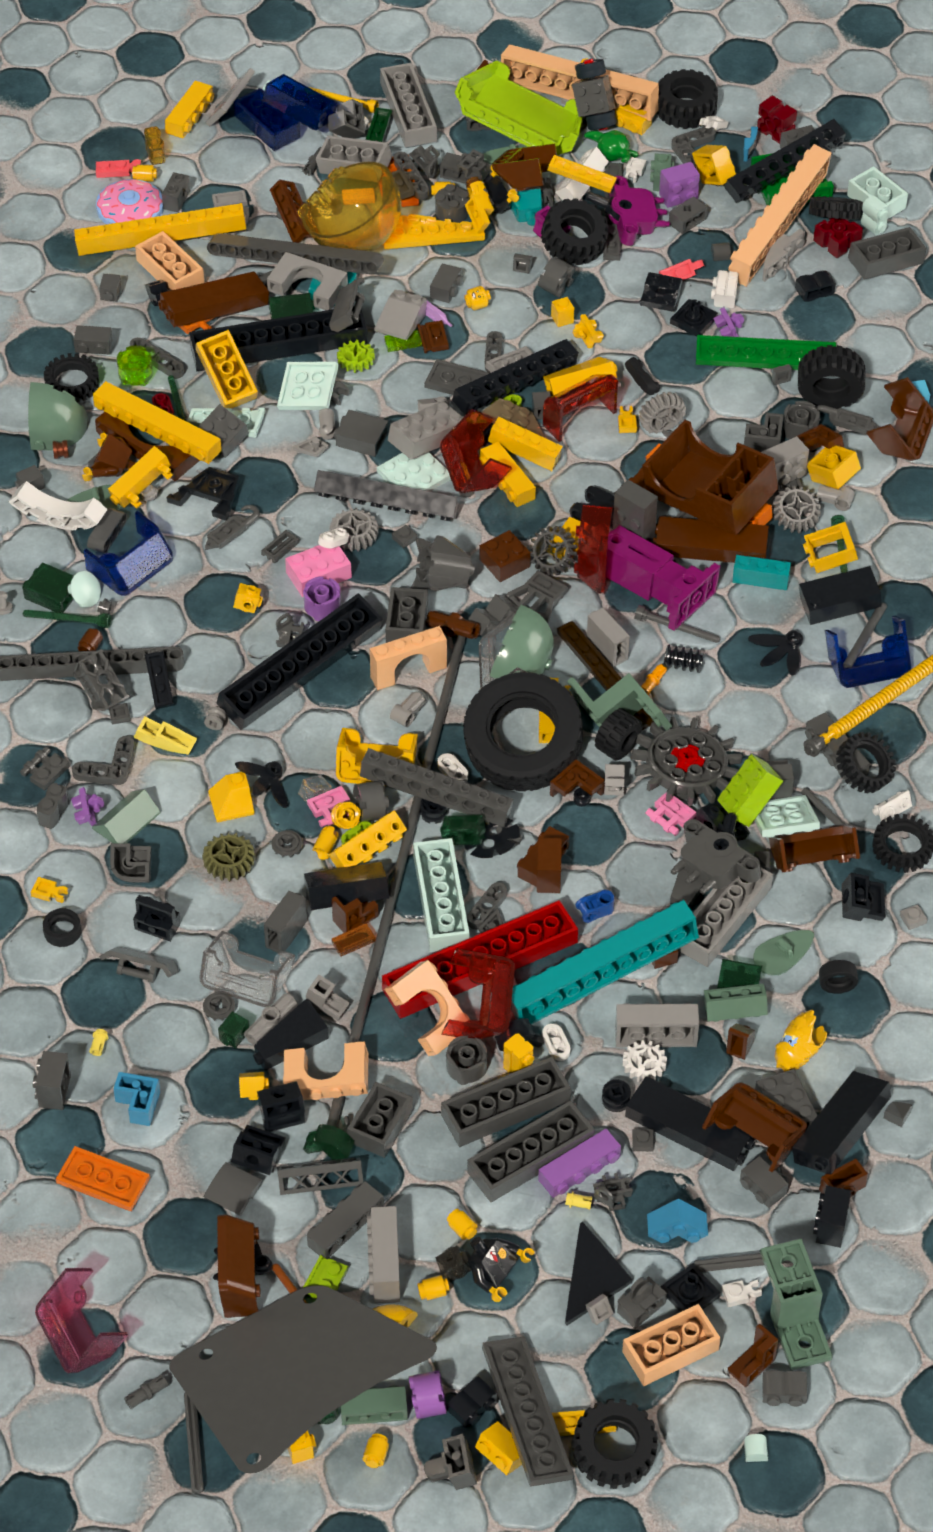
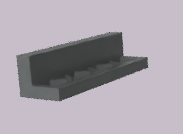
[277,1157,363,1195]

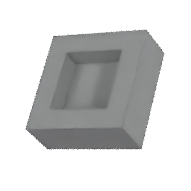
[900,904,927,930]
[585,1294,614,1325]

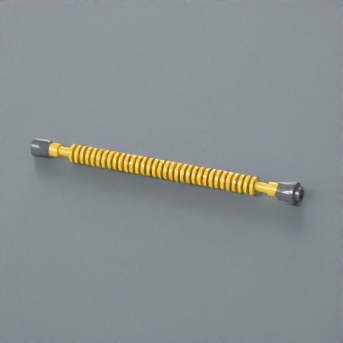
[803,654,933,757]

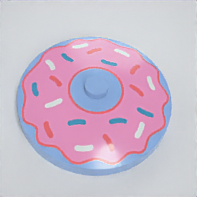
[96,179,163,224]

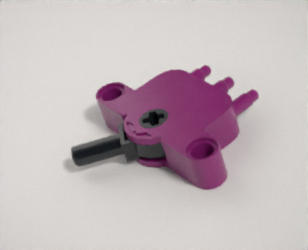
[586,176,670,246]

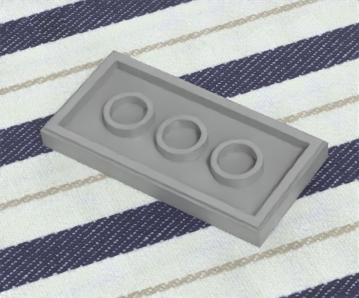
[206,68,255,127]

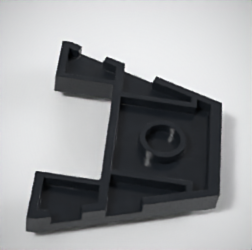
[166,467,240,521]

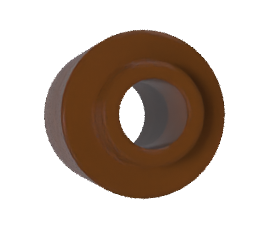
[78,628,103,652]

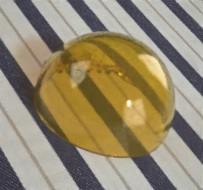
[297,162,402,252]

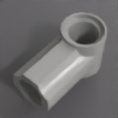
[816,485,855,511]
[390,691,425,727]

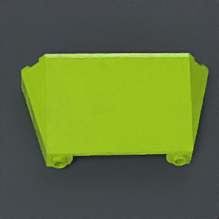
[455,60,582,155]

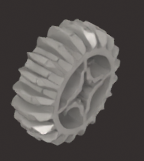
[639,391,686,434]
[772,485,821,534]
[330,508,379,552]

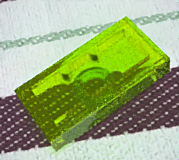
[384,330,422,352]

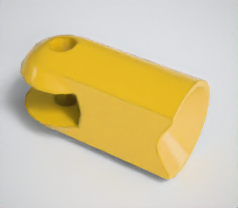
[312,826,339,860]

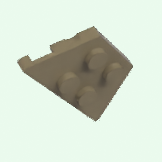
[480,398,545,438]

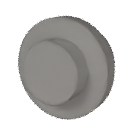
[141,485,158,501]

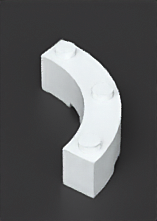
[8,481,107,530]

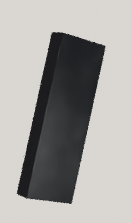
[145,651,174,709]

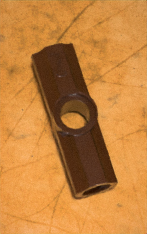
[426,611,480,639]

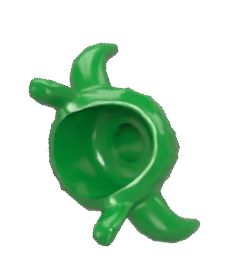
[584,130,638,163]

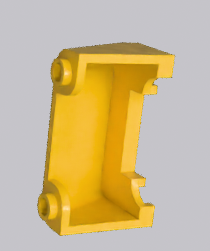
[336,728,418,786]

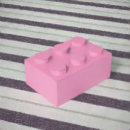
[285,545,352,597]

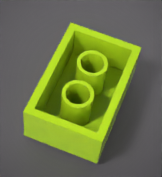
[717,754,783,827]

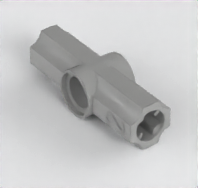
[244,993,298,1045]

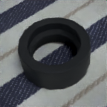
[43,908,81,947]
[819,960,858,994]

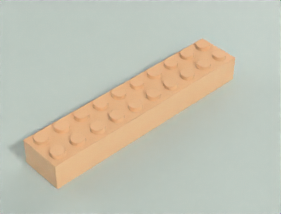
[501,44,659,121]
[728,144,832,287]

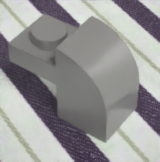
[604,764,625,796]
[306,974,349,1021]

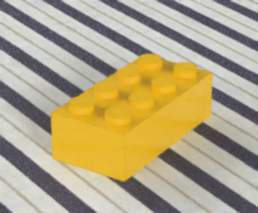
[196,330,258,408]

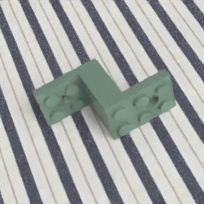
[567,673,672,730]
[760,1238,832,1370]

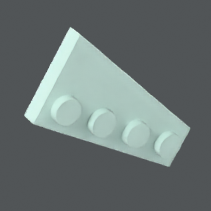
[187,408,265,438]

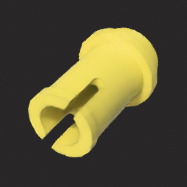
[89,1029,108,1056]
[565,1191,592,1210]

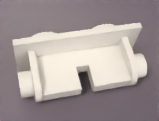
[872,790,912,821]

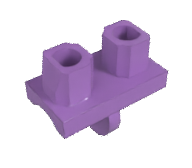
[713,307,744,337]
[71,787,104,826]

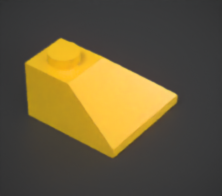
[208,772,254,823]

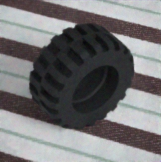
[657,69,718,129]
[541,198,609,265]
[798,345,866,409]
[572,1398,658,1489]

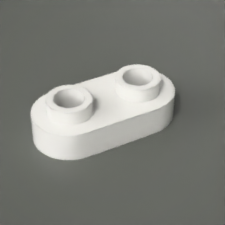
[318,528,349,548]
[438,753,468,782]
[542,1024,570,1061]

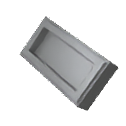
[212,190,248,207]

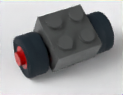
[572,58,617,131]

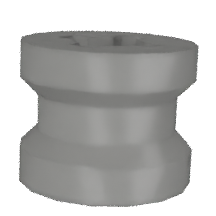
[204,707,227,730]

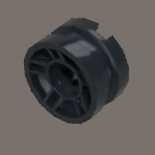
[420,799,447,824]
[602,1079,631,1112]

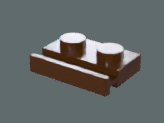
[417,320,449,353]

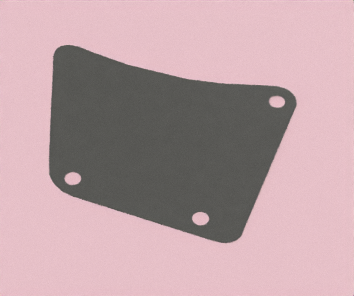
[169,1286,437,1474]

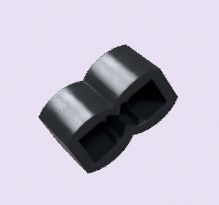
[795,270,836,302]
[447,1376,497,1428]

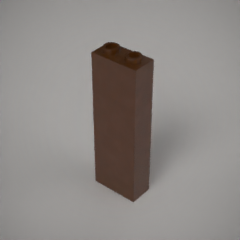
[158,271,269,327]
[653,516,769,563]

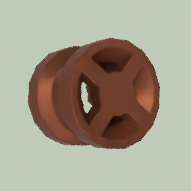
[52,440,69,459]

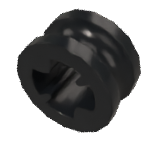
[573,787,591,807]

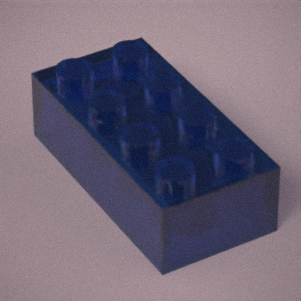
[262,74,338,131]
[234,88,300,151]

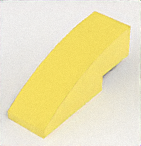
[133,716,197,754]

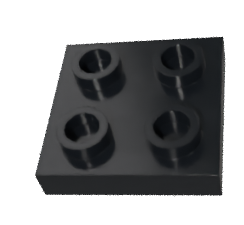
[670,299,718,337]
[660,1264,721,1312]

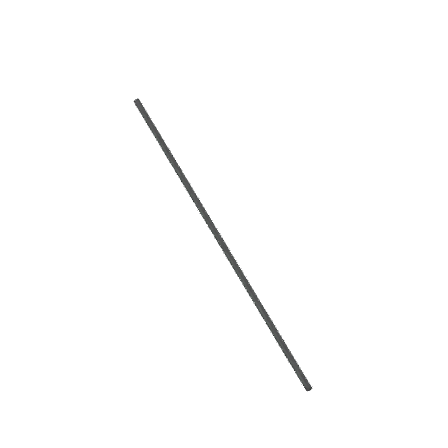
[320,635,466,1152]

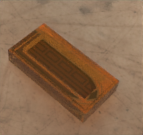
[331,923,376,957]

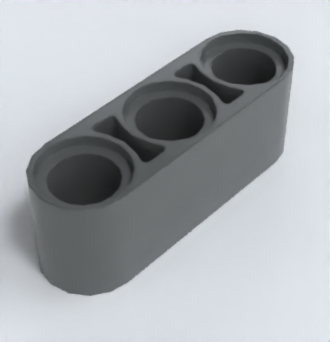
[87,508,127,554]

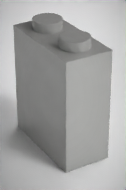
[587,608,629,668]

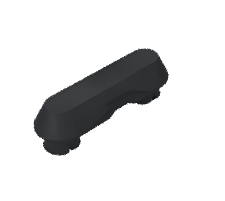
[625,357,660,395]

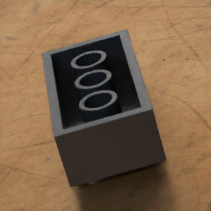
[799,566,881,625]
[304,862,389,910]

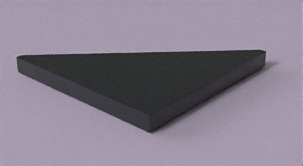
[565,1221,632,1326]

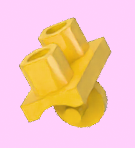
[572,314,604,348]

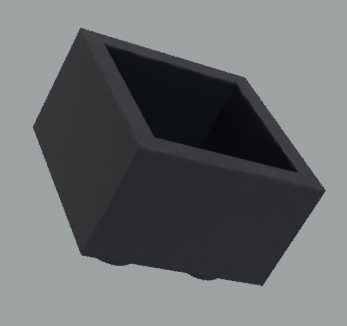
[813,1185,851,1248]

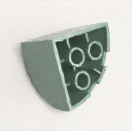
[28,382,88,450]
[490,605,554,679]

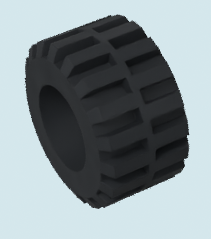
[595,708,643,761]

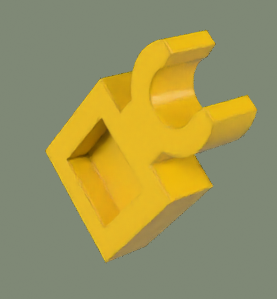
[618,406,637,433]
[31,877,68,903]

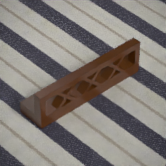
[270,179,318,243]

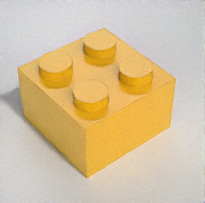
[692,145,736,185]
[807,445,861,489]

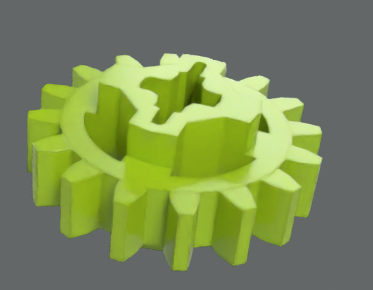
[337,340,375,373]

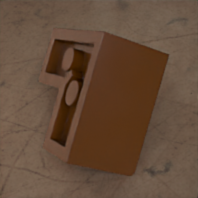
[797,424,844,452]
[550,760,605,797]
[537,838,562,893]
[332,896,379,936]
[728,1324,778,1387]

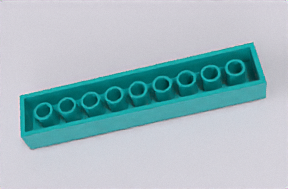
[506,900,699,1025]

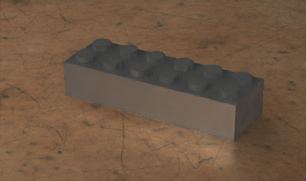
[441,1057,571,1147]
[467,1100,595,1202]

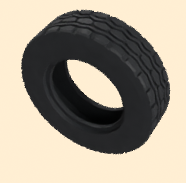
[463,672,583,791]

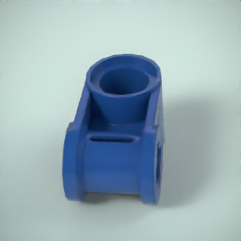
[575,890,614,923]

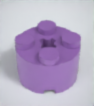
[303,577,341,621]
[409,1370,447,1419]

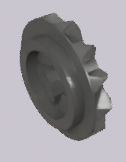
[272,830,303,858]
[203,992,235,1021]

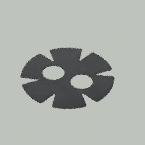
[464,818,520,858]

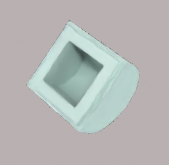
[744,1434,768,1462]

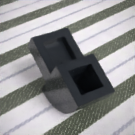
[145,280,171,306]

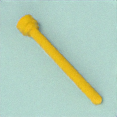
[304,87,379,113]

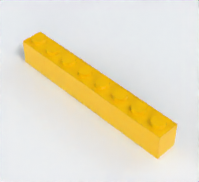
[93,381,221,464]

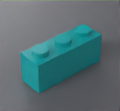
[732,555,791,590]

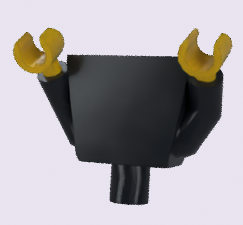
[469,165,519,213]

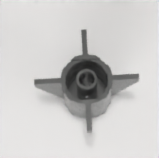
[411,535,475,591]

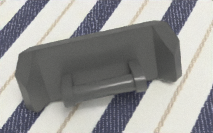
[329,278,365,332]
[99,946,178,983]

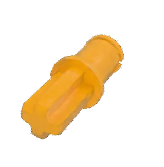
[641,664,667,695]

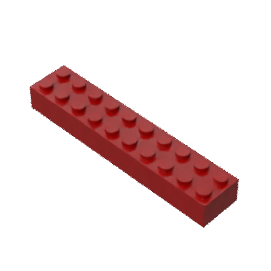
[382,900,578,1019]

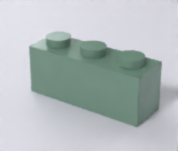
[704,984,768,1022]
[341,1385,408,1425]

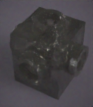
[435,1246,472,1282]

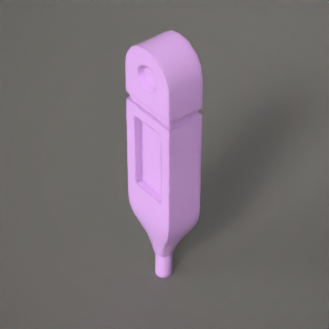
[426,301,452,327]

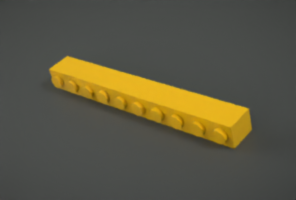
[74,203,247,256]

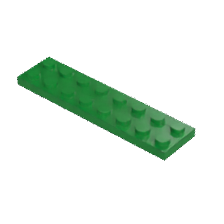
[696,335,836,370]

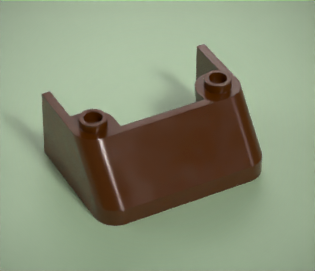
[492,143,557,191]
[866,377,933,461]
[769,825,860,872]
[702,1083,807,1172]
[217,1214,261,1318]

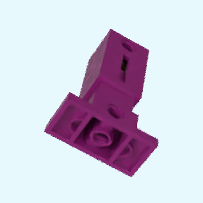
[594,525,720,631]

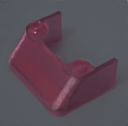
[35,1268,128,1373]

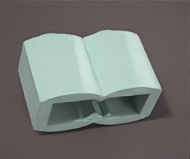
[861,195,889,235]

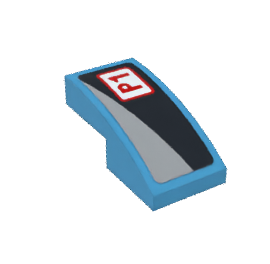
[743,127,758,161]

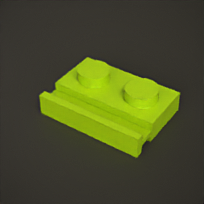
[303,1255,348,1299]

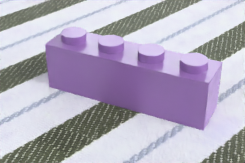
[538,1129,621,1198]

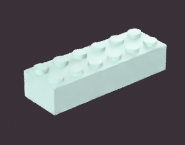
[413,838,469,952]

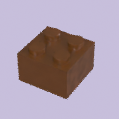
[479,530,531,582]

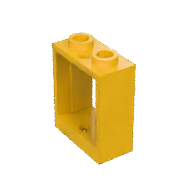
[803,521,858,574]

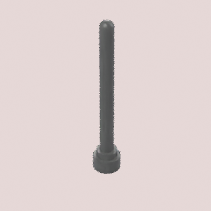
[634,605,721,643]

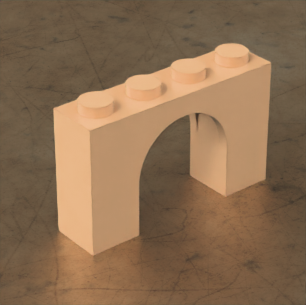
[370,626,447,690]
[384,960,473,1056]
[283,1041,368,1100]

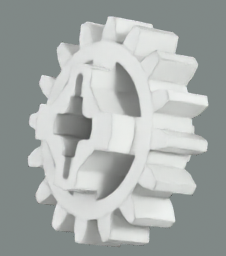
[622,1040,667,1082]

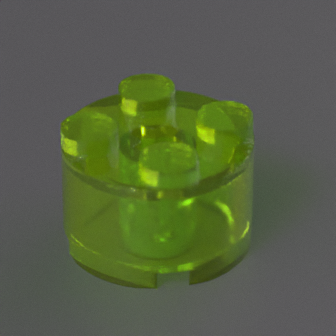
[116,346,153,386]

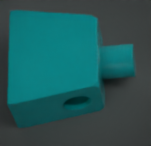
[511,188,542,226]

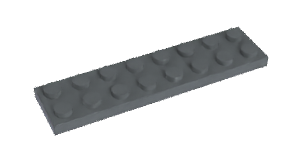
[482,1336,574,1487]

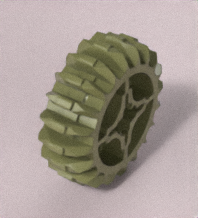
[202,832,255,882]

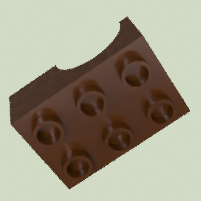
[642,420,778,535]

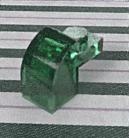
[303,1124,355,1160]

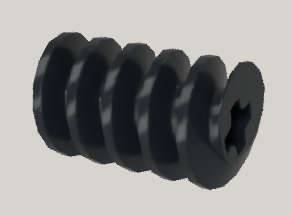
[664,644,704,673]

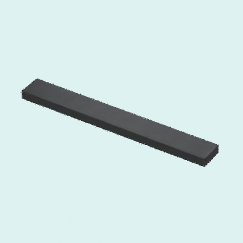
[603,163,622,261]

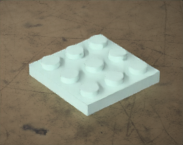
[277,362,339,410]
[377,452,452,491]
[754,795,820,838]

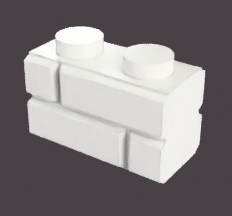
[711,270,738,308]

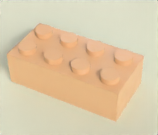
[135,231,204,290]
[622,1304,720,1386]

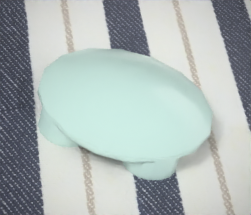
[67,571,101,608]

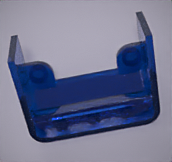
[84,511,173,596]
[825,616,911,688]

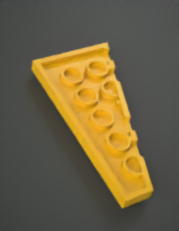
[378,210,485,249]

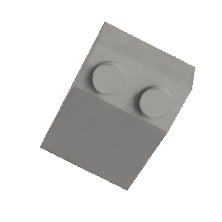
[374,290,427,340]

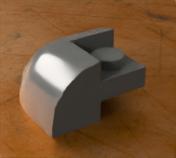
[110,843,151,883]

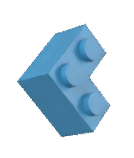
[114,1072,160,1126]
[647,1198,708,1244]

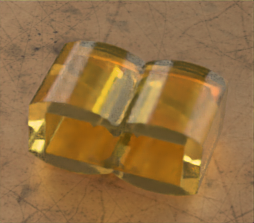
[144,126,165,165]

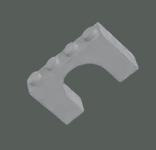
[267,252,348,310]

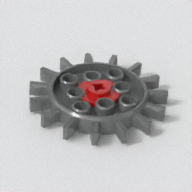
[631,717,742,806]

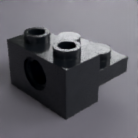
[640,272,682,312]
[695,804,749,841]
[842,872,885,921]
[133,895,181,942]
[257,1081,305,1132]
[231,1125,286,1175]

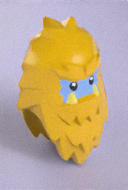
[774,1010,827,1072]

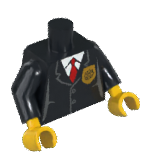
[468,1237,535,1302]

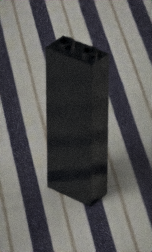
[792,1071,891,1175]
[625,1076,756,1171]

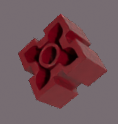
[757,95,797,144]
[813,218,863,258]

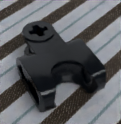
[569,486,615,529]

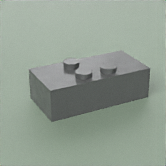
[848,227,927,280]
[613,480,658,543]

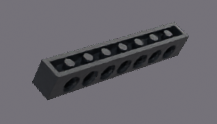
[725,119,846,203]
[452,339,579,415]

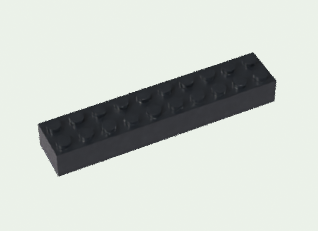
[189,306,368,372]
[216,593,383,730]

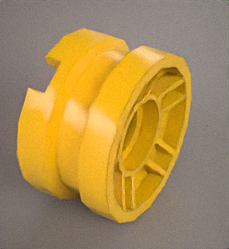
[331,802,361,829]

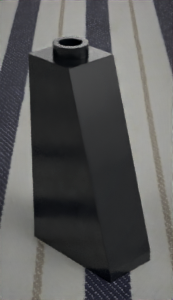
[253,999,329,1071]

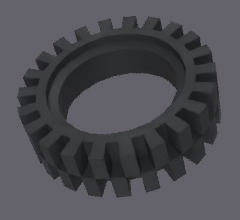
[809,196,863,219]
[44,353,100,403]
[836,732,896,793]
[872,814,933,873]

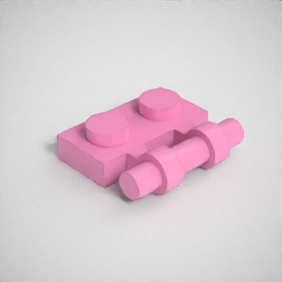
[307,786,350,828]
[645,792,697,836]

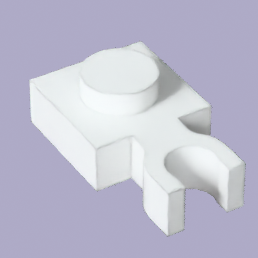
[699,116,728,130]
[625,157,646,183]
[722,1280,762,1307]

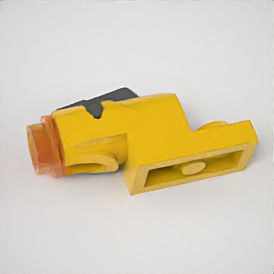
[465,177,494,233]

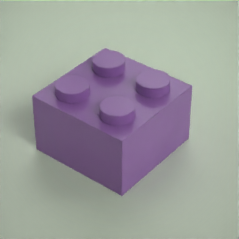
[659,162,700,208]

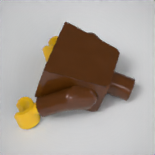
[82,433,135,481]

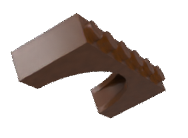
[95,412,200,481]

